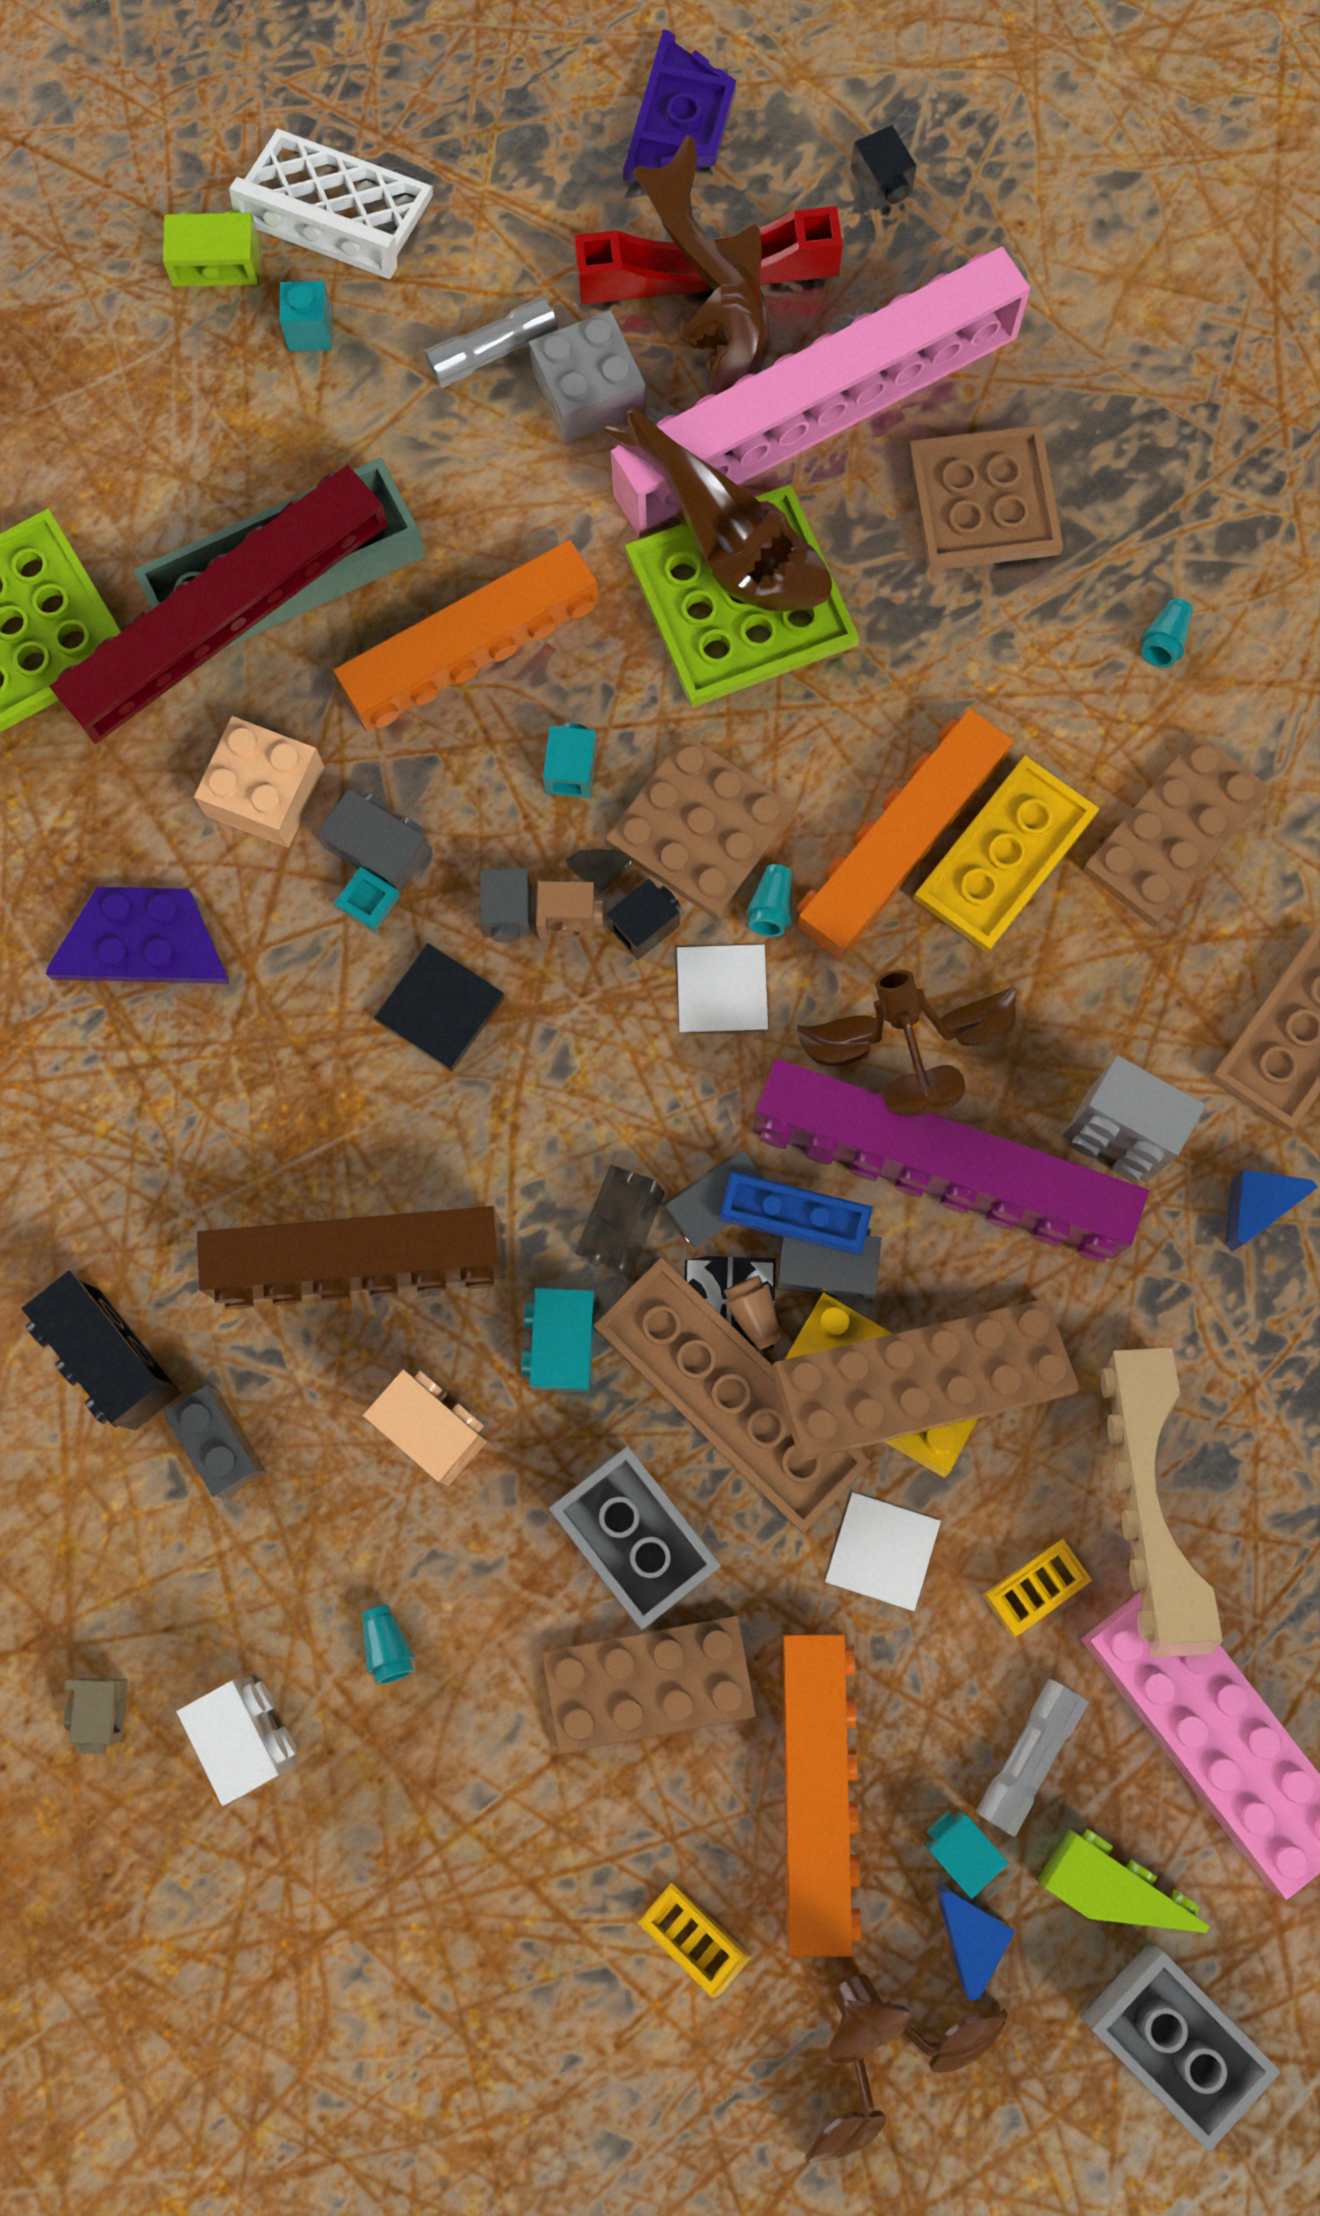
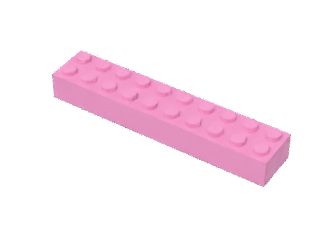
[611,246,1031,537]

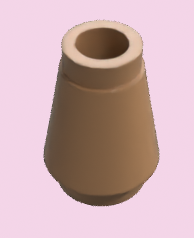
[724,1275,782,1351]

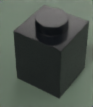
[851,125,917,210]
[606,879,681,960]

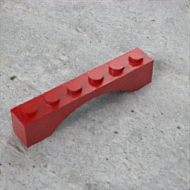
[574,206,843,305]

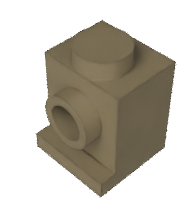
[64,1677,128,1754]

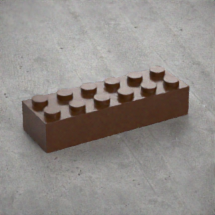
[197,1206,505,1309]

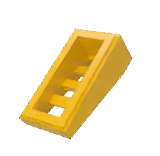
[982,1539,1092,1637]
[638,1883,752,1998]

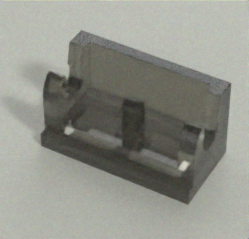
[575,1164,665,1280]

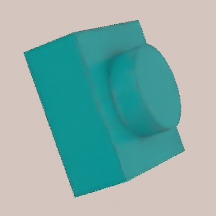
[334,866,401,933]

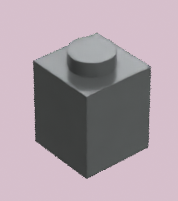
[480,868,531,943]

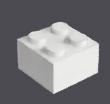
[176,1676,297,1806]

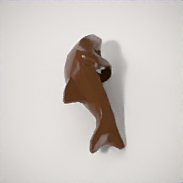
[632,135,770,395]
[604,407,832,612]

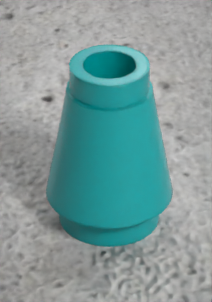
[1140,598,1193,668]
[746,864,793,937]
[361,1605,415,1685]

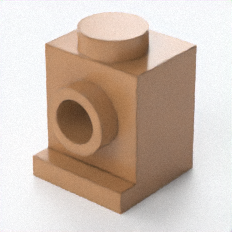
[536,881,604,940]

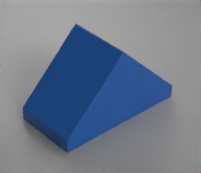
[1225,1170,1318,1252]
[935,1885,1015,2001]

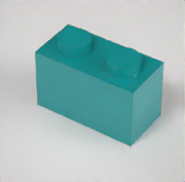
[521,1288,596,1393]

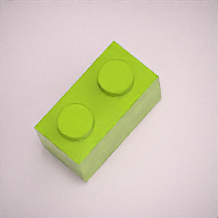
[163,211,260,287]

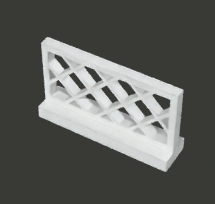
[229,129,433,279]

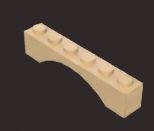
[1100,1348,1223,1658]

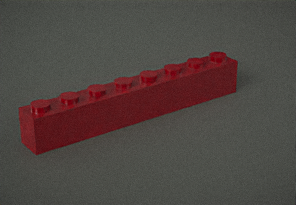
[49,464,388,745]

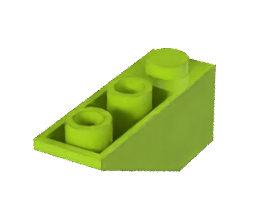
[1037,1829,1210,1933]

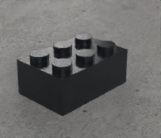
[21,1270,181,1430]

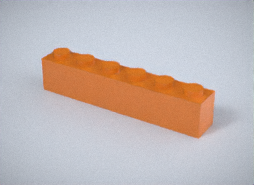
[333,539,599,731]
[796,708,1014,962]
[782,1634,861,1957]

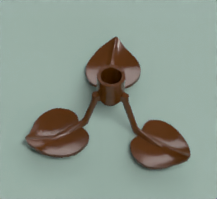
[797,970,1016,1116]
[805,1974,1008,2164]

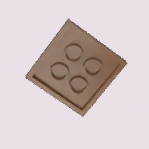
[908,425,1063,571]
[605,733,797,921]

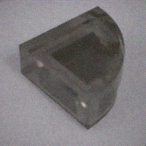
[566,849,631,896]

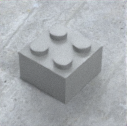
[529,310,646,443]

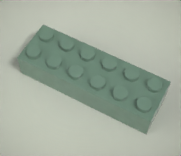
[133,457,426,650]

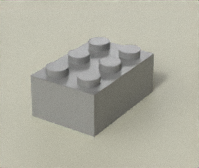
[1063,1055,1206,1182]
[549,1446,721,1630]
[1080,1941,1281,2152]

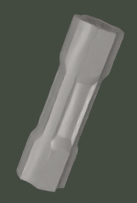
[424,296,558,388]
[975,1679,1089,1837]

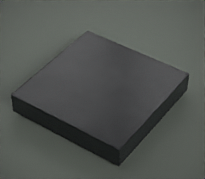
[374,943,505,1072]

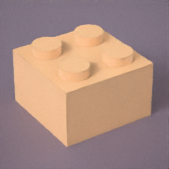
[194,716,325,848]
[363,1369,487,1486]

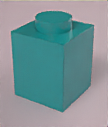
[279,281,333,351]
[543,723,597,799]
[924,1810,1009,1899]

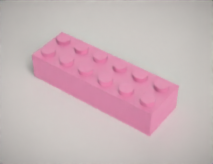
[1080,1592,1320,1900]

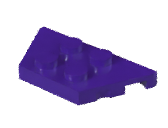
[623,29,736,182]
[46,887,229,984]

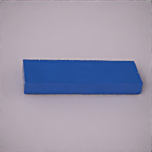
[719,1171,873,1256]

